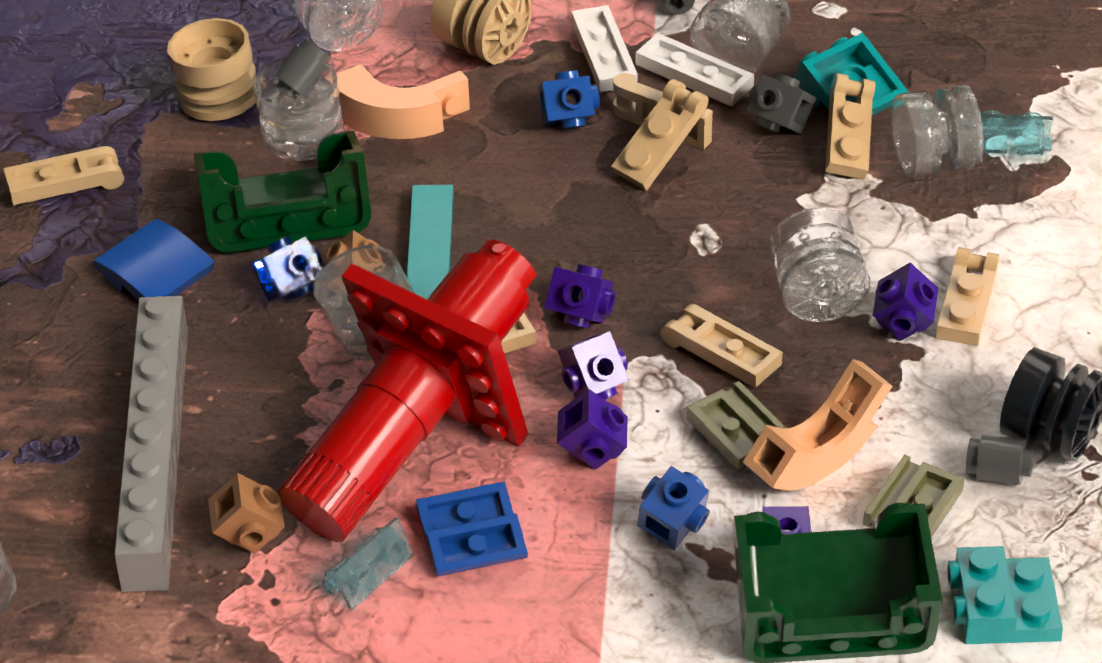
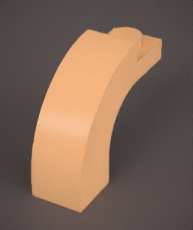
[327,64,470,139]
[743,359,892,490]

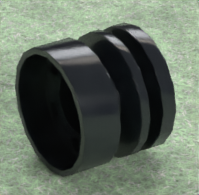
[999,347,1102,461]

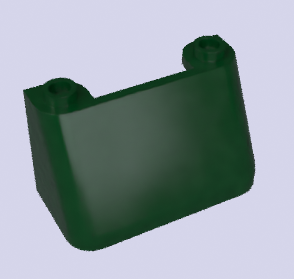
[193,131,371,252]
[733,503,943,663]

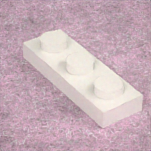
[571,5,637,92]
[636,33,754,107]

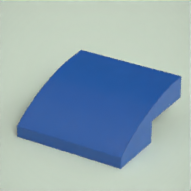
[93,219,215,301]
[416,481,528,577]

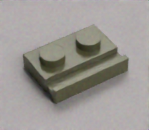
[686,381,786,472]
[863,454,964,538]

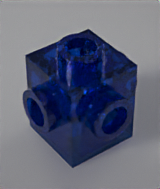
[250,235,325,301]

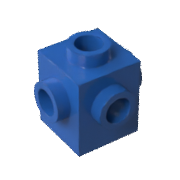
[538,71,600,129]
[637,466,710,550]

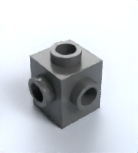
[746,72,816,134]

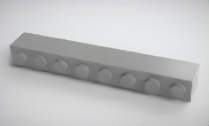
[115,296,188,592]

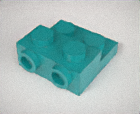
[794,33,909,116]
[947,546,1063,644]

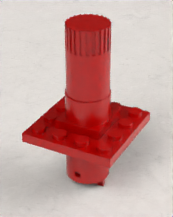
[278,239,537,542]

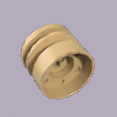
[431,0,532,65]
[167,18,260,121]

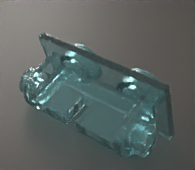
[969,111,1053,155]
[322,517,414,610]

